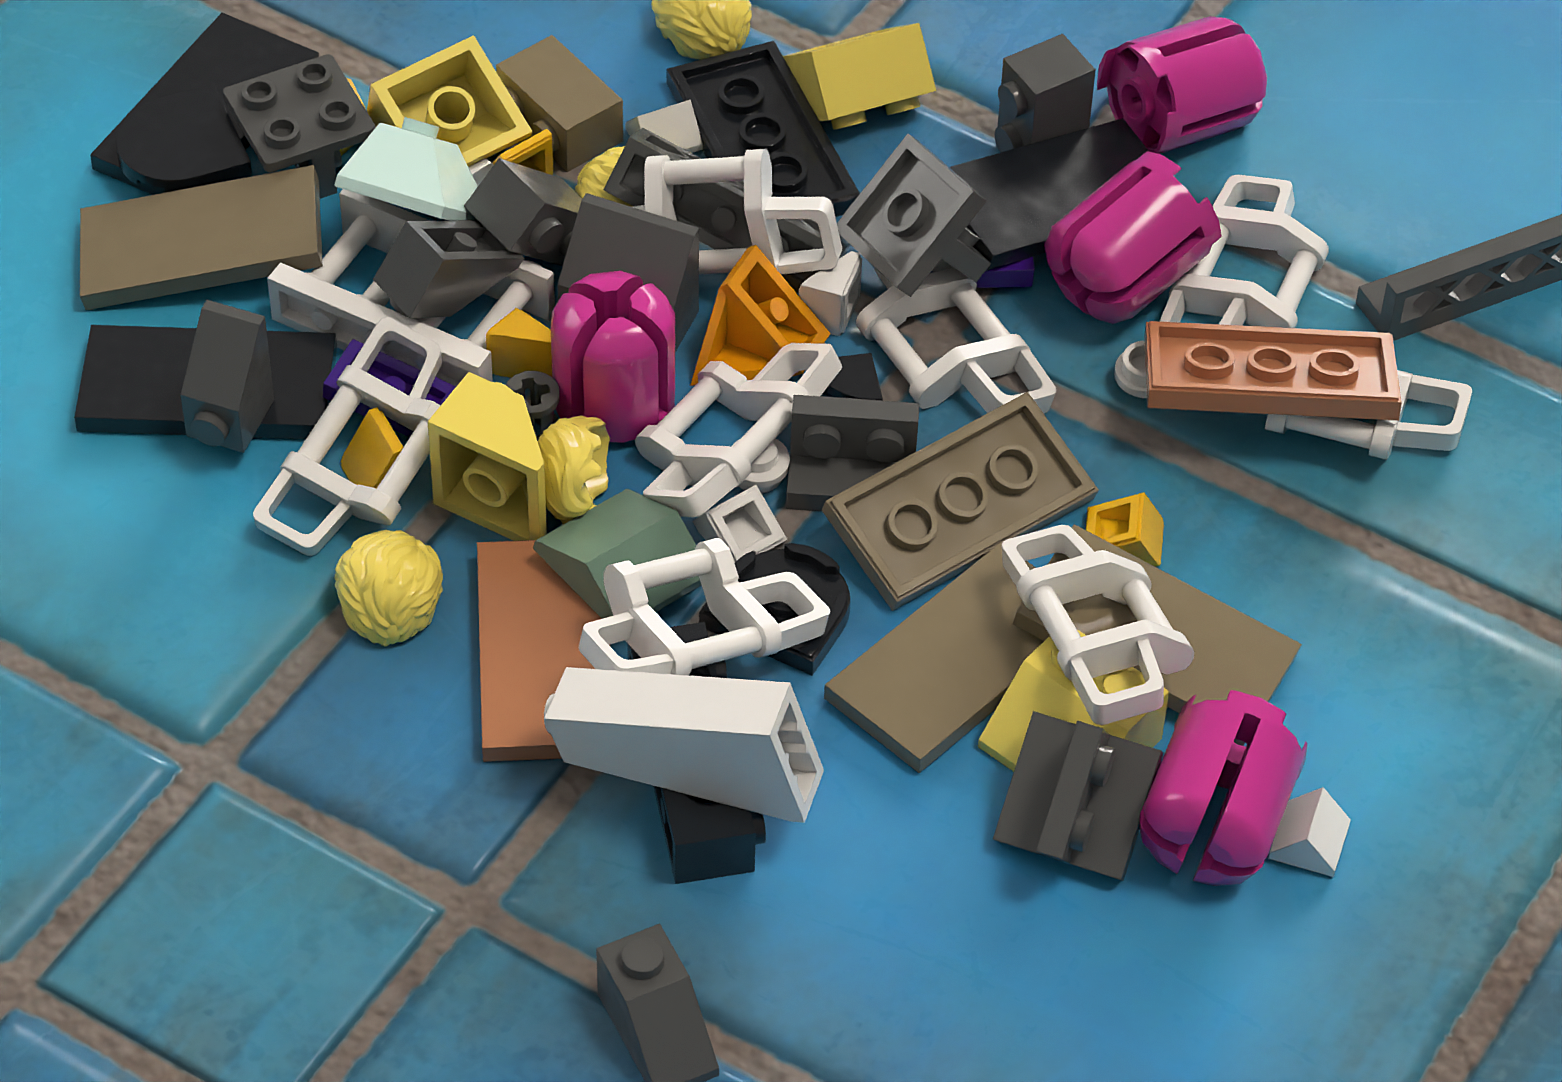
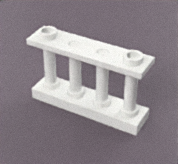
[267,189,555,386]

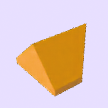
[690,245,831,386]

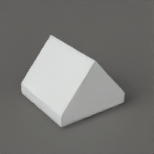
[625,99,703,153]
[1268,787,1351,877]

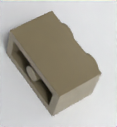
[496,35,623,172]

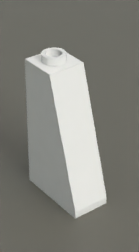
[544,667,824,823]

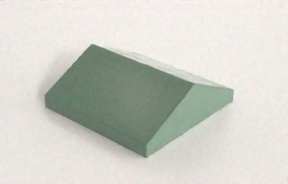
[533,489,701,619]

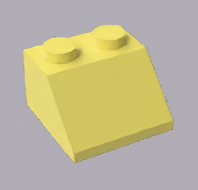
[783,23,936,130]
[367,35,533,167]
[428,372,547,541]
[978,630,1169,772]

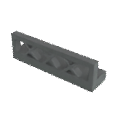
[603,128,850,294]
[1356,214,1562,341]

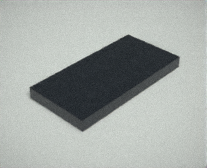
[90,13,319,195]
[666,41,860,217]
[950,118,1150,270]
[74,325,337,439]

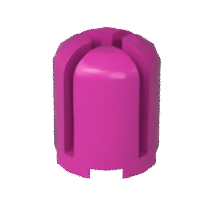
[1097,16,1267,154]
[1044,151,1222,324]
[551,271,675,442]
[1139,690,1307,886]

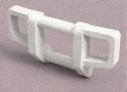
[633,149,842,275]
[1160,175,1329,328]
[856,259,1056,413]
[253,317,442,556]
[635,343,842,517]
[1265,370,1472,460]
[1002,525,1194,725]
[578,538,830,676]

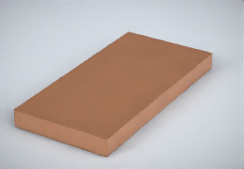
[1144,321,1402,421]
[477,540,610,762]

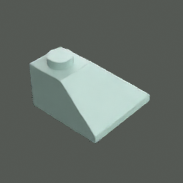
[334,117,478,221]

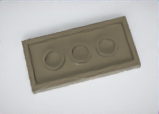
[80,165,323,310]
[822,392,1099,611]
[1013,524,1302,746]
[824,542,1044,773]

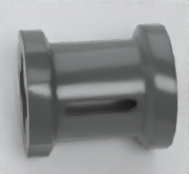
[506,371,560,441]

